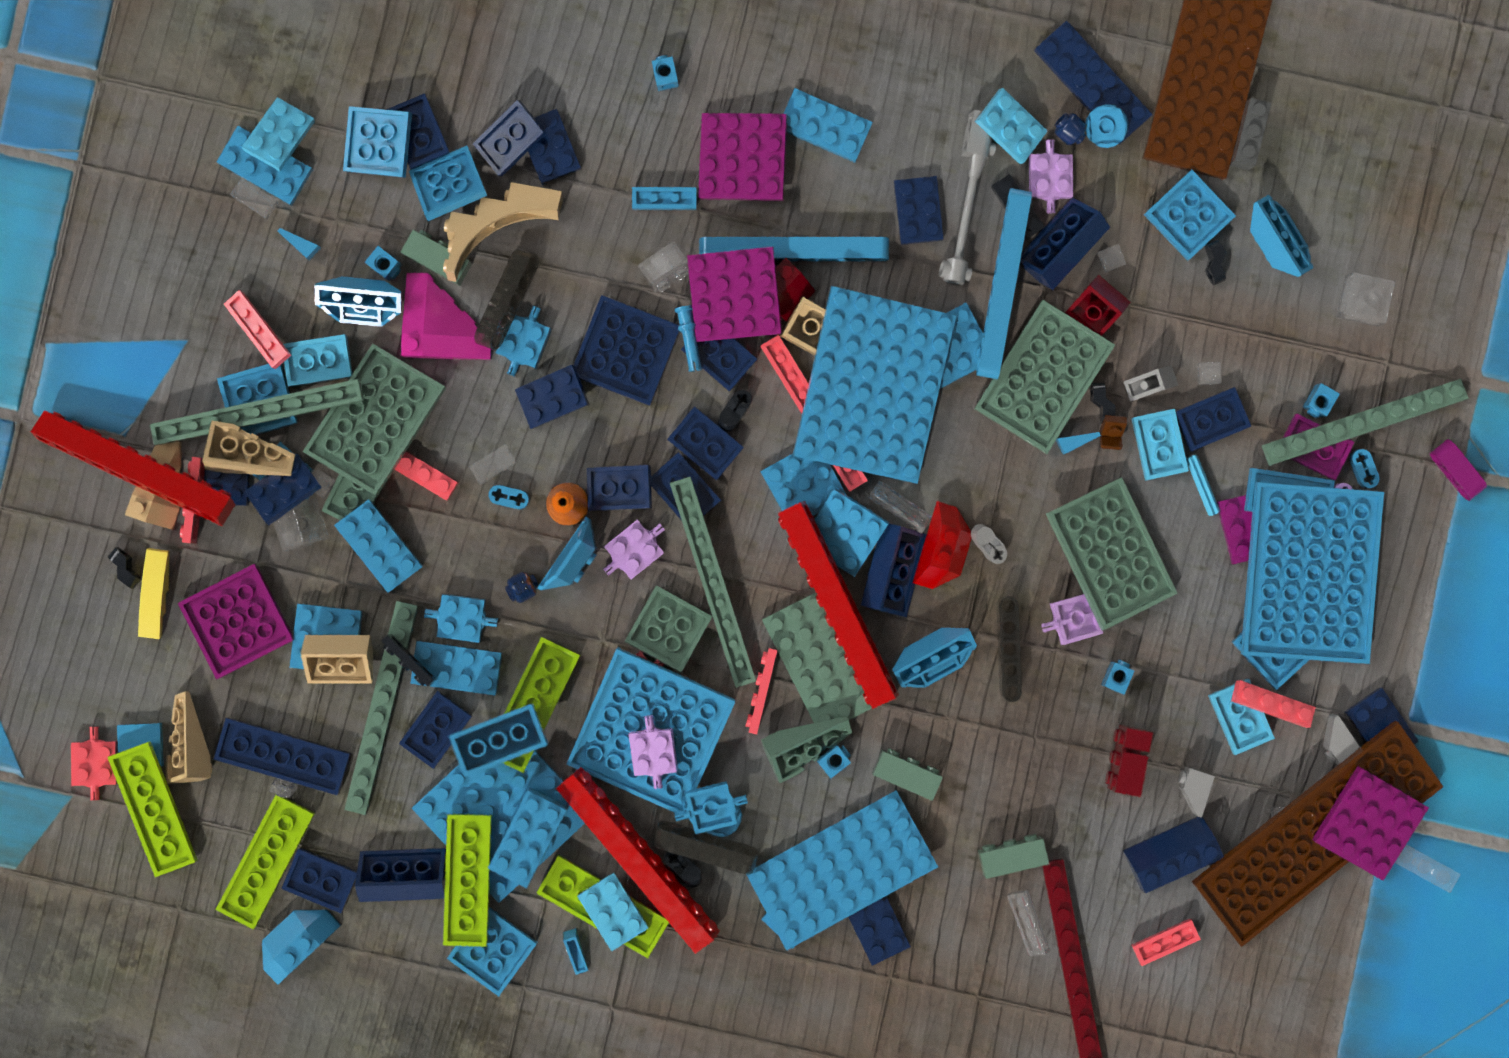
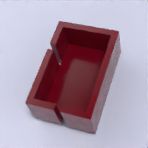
[1105,725,1153,797]

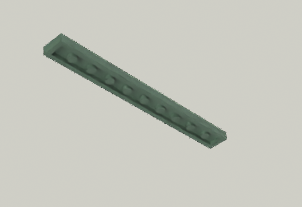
[150,379,364,446]
[1262,379,1469,466]
[670,477,756,688]
[344,601,419,815]

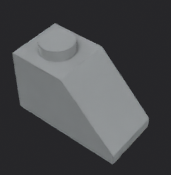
[1124,365,1178,402]
[1323,714,1360,765]
[1178,766,1215,818]

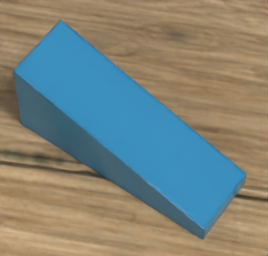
[278,228,321,260]
[1056,432,1101,455]
[563,928,588,975]

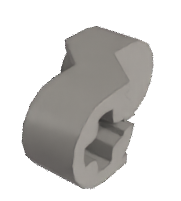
[971,524,1007,564]

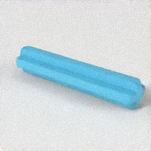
[1186,455,1220,516]

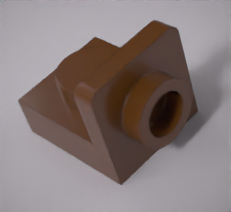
[1099,415,1127,450]

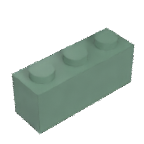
[401,230,472,286]
[872,748,943,801]
[978,834,1049,879]

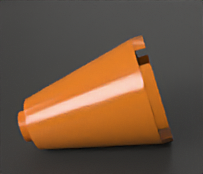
[546,483,588,525]

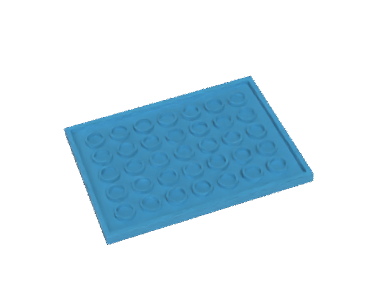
[792,286,956,484]
[1241,482,1384,664]

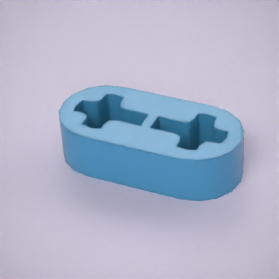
[1349,449,1380,489]
[488,485,530,509]

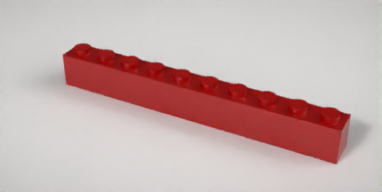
[30,410,236,526]
[778,501,899,709]
[556,767,720,954]

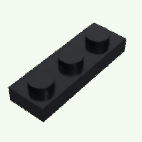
[991,174,1045,240]
[382,634,437,687]

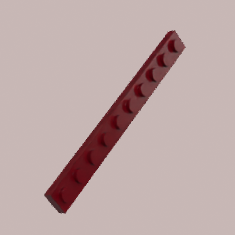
[1042,858,1102,1058]

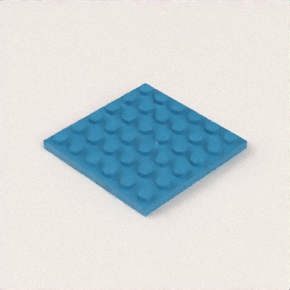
[566,647,736,813]
[412,750,585,903]

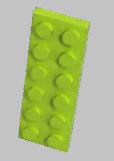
[502,637,580,773]
[107,741,198,877]
[215,794,316,930]
[443,814,492,947]
[536,855,669,958]

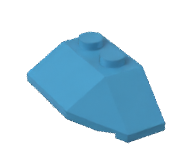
[1250,195,1313,277]
[314,276,402,327]
[537,517,597,590]
[892,628,977,688]
[262,909,341,985]

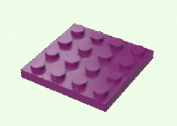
[698,113,787,201]
[687,247,782,342]
[178,564,294,680]
[1312,766,1429,881]

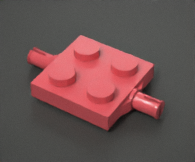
[71,726,118,800]

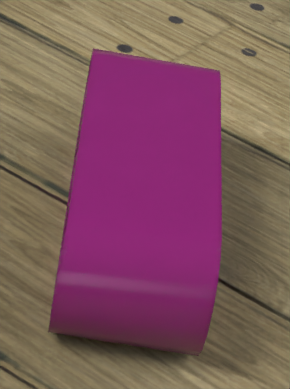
[1430,439,1487,501]

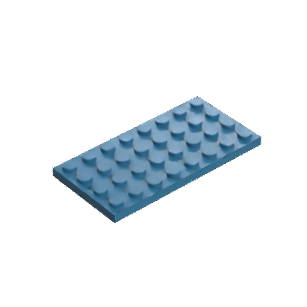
[746,791,938,951]

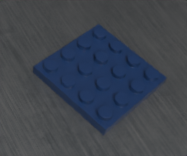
[574,295,680,406]

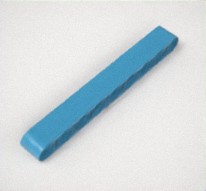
[976,188,1032,380]
[699,237,889,261]

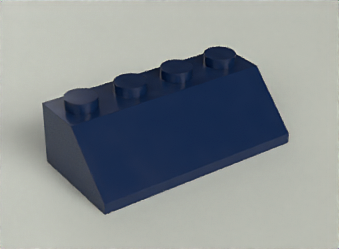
[1020,197,1110,290]
[861,524,927,617]
[1123,816,1224,894]
[355,848,446,902]

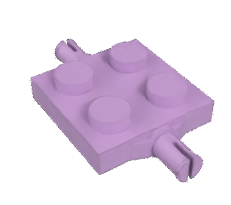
[1029,140,1073,214]
[603,519,665,579]
[1042,594,1103,645]
[629,715,678,789]

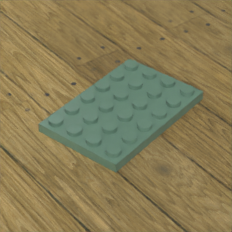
[974,300,1115,454]
[303,343,446,497]
[1046,477,1178,631]
[762,592,872,723]

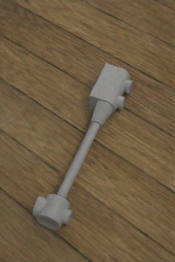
[939,110,996,285]

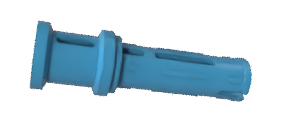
[674,305,702,372]

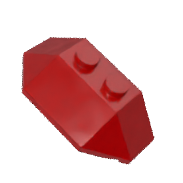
[913,501,972,589]

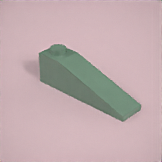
[761,717,852,783]

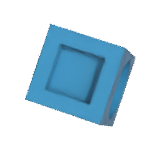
[652,55,679,91]
[365,246,402,281]
[1303,383,1340,419]
[1101,660,1134,695]
[817,745,851,779]

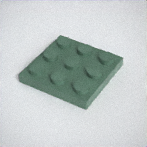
[625,585,712,673]

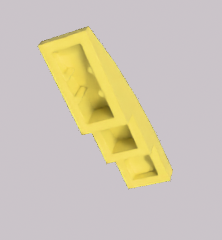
[138,548,169,639]

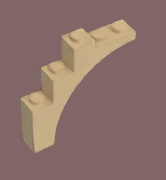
[443,182,563,282]

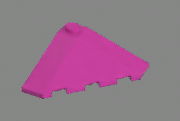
[401,273,491,360]

